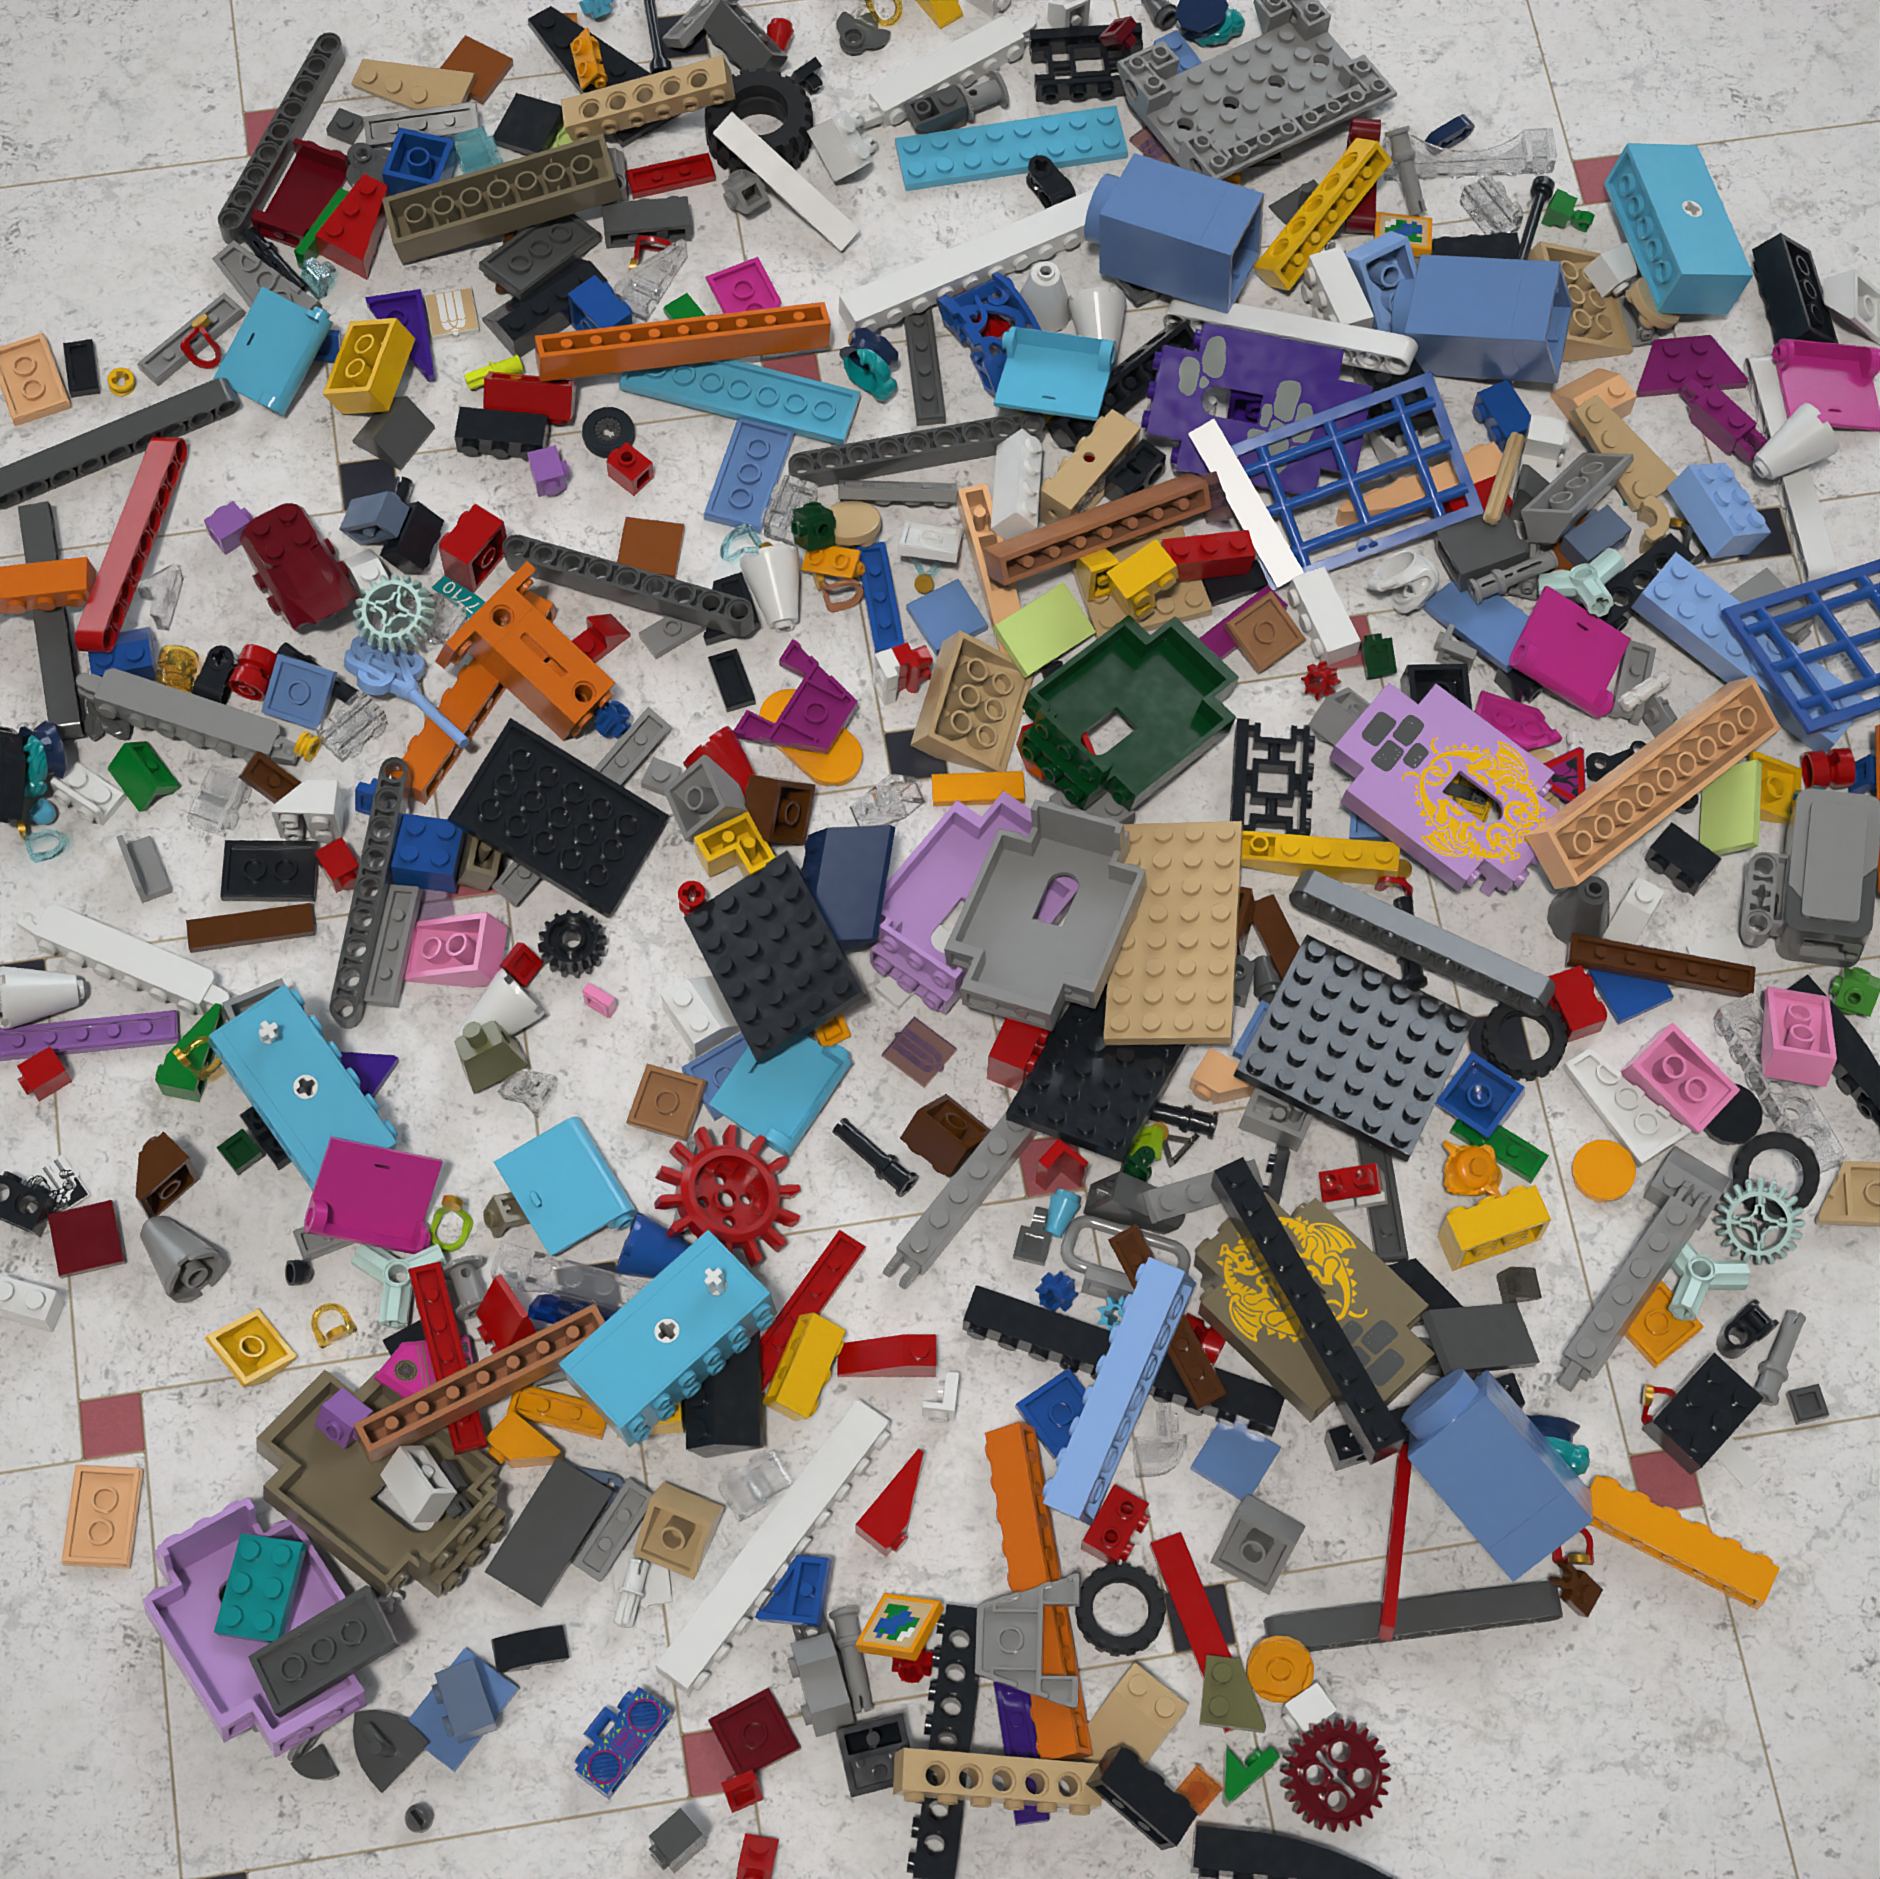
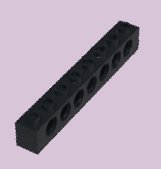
[1494,533,1696,703]
[906,1604,979,1879]

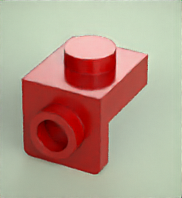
[736,1833,779,1879]

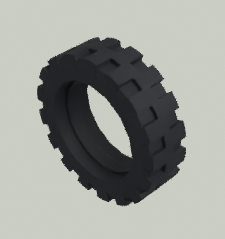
[1481,1002,1568,1081]
[1732,1131,1820,1218]
[1075,1563,1166,1657]

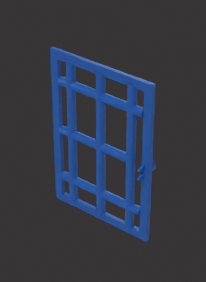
[1230,371,1484,591]
[1721,559,1880,735]

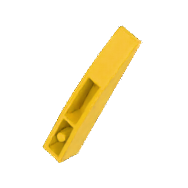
[1241,831,1400,887]

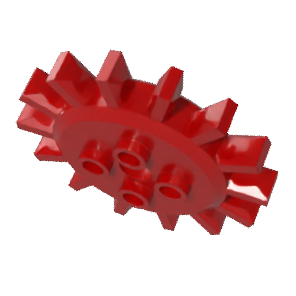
[654,1124,801,1268]

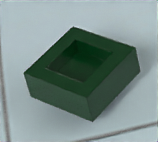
[217,1128,263,1175]

